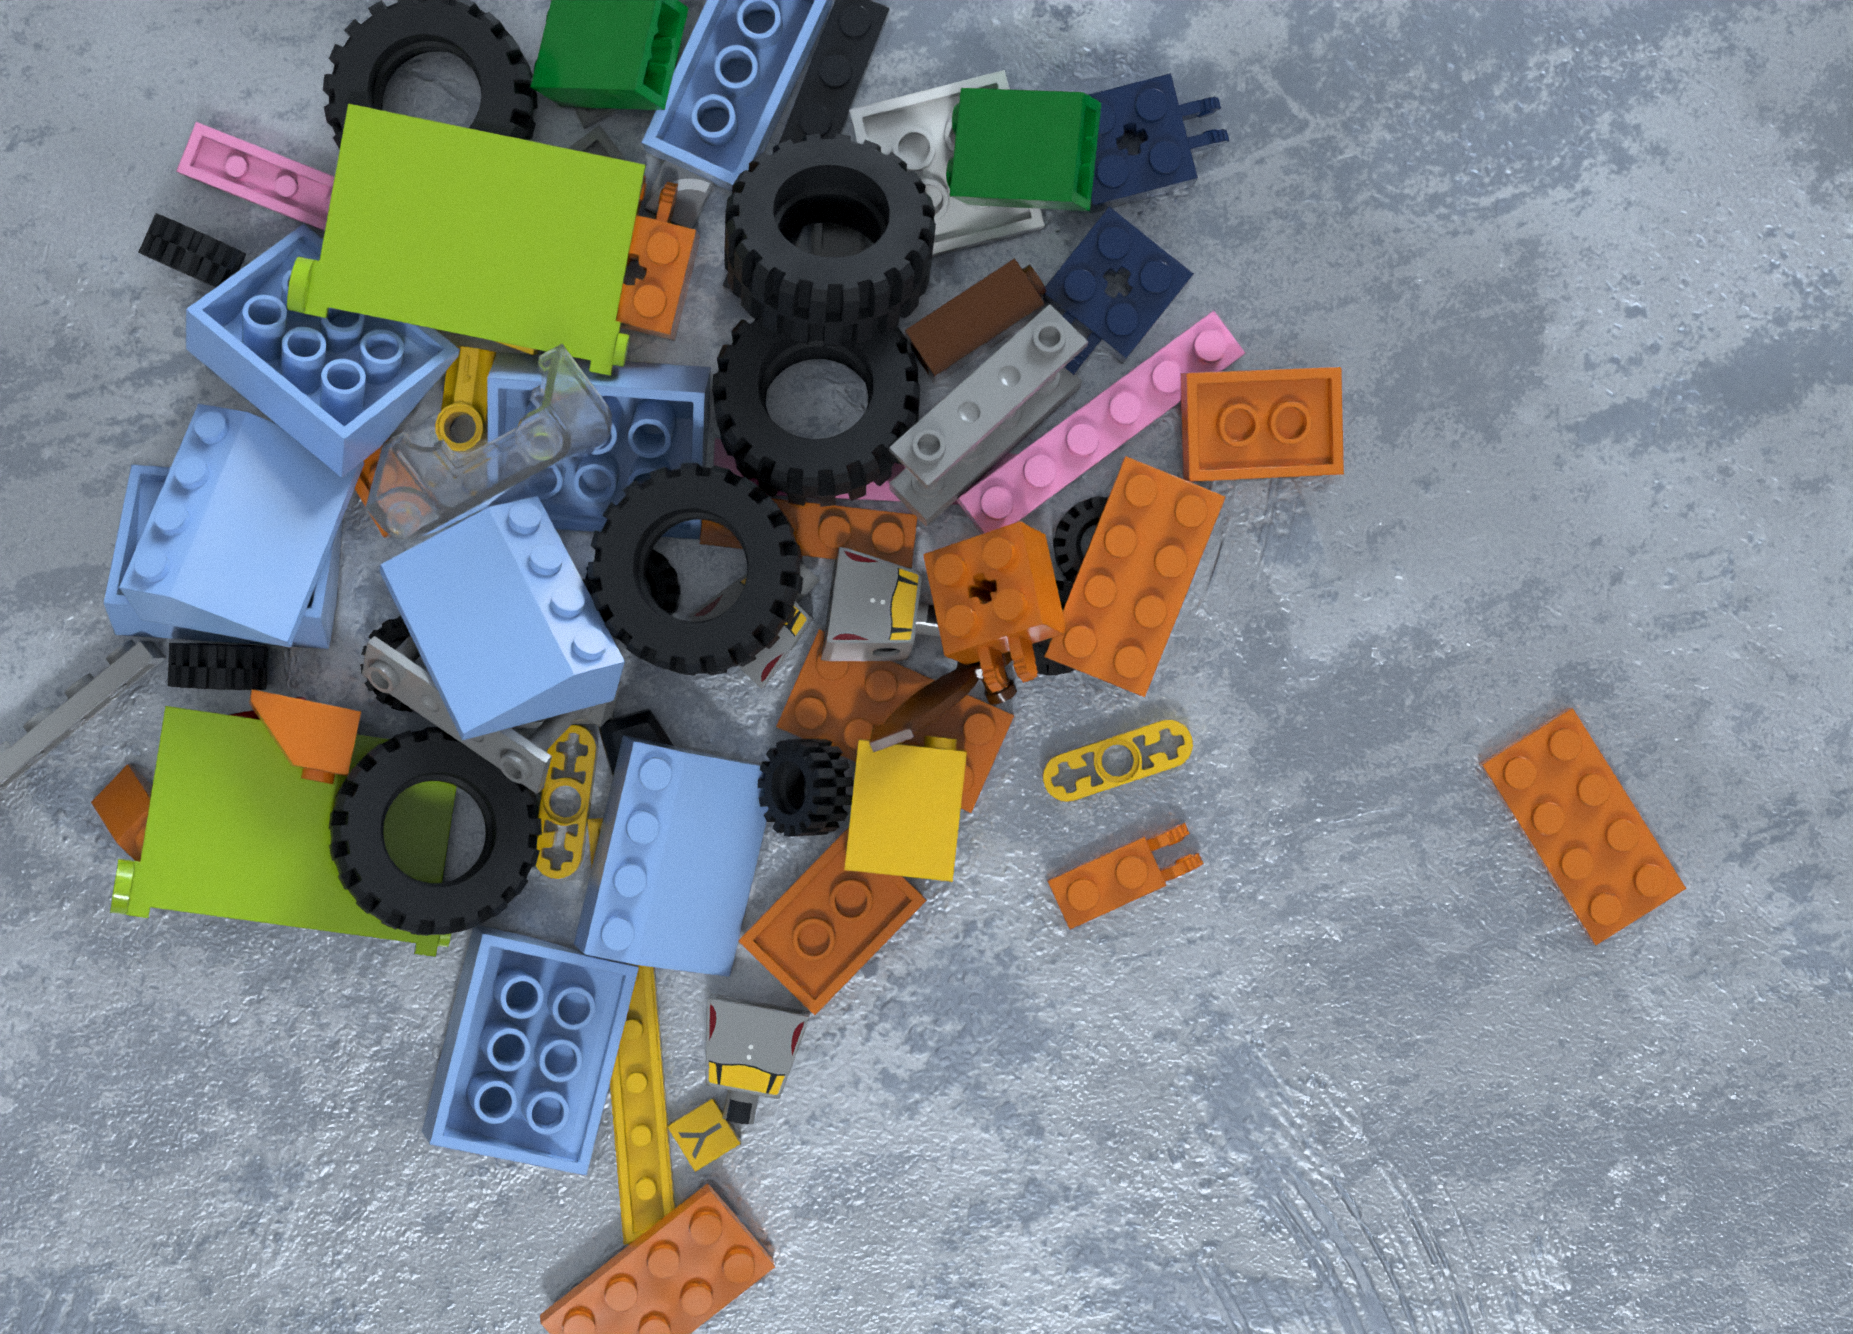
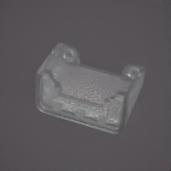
[365,344,612,540]

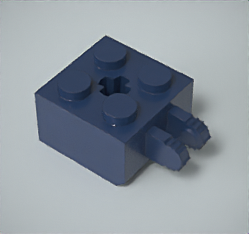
[1089,73,1229,214]
[1043,206,1194,375]

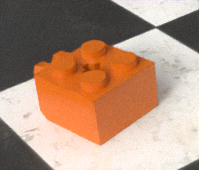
[616,176,700,341]
[923,521,1066,693]

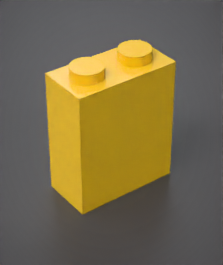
[844,730,967,882]

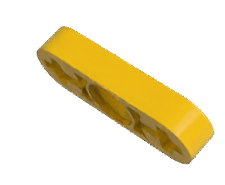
[1042,720,1193,802]
[536,725,599,879]

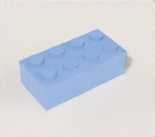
[641,0,833,192]

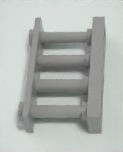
[889,304,1088,527]
[362,635,622,794]

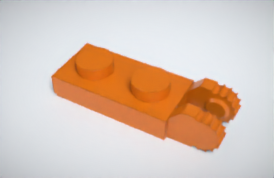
[1047,823,1204,930]

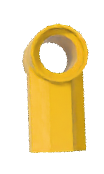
[435,346,497,455]

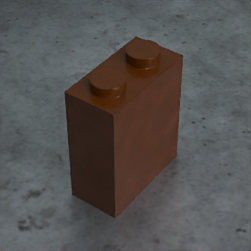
[905,258,1047,385]

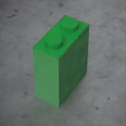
[530,0,689,110]
[946,88,1102,211]

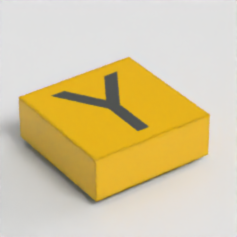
[667,1096,741,1172]

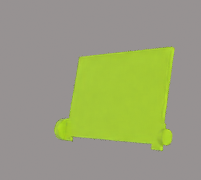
[287,104,646,376]
[110,706,457,957]

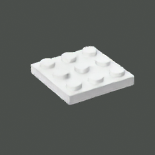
[849,70,1045,257]

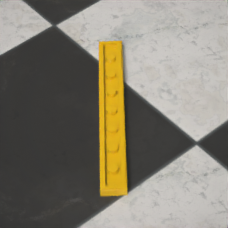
[587,817,676,1245]

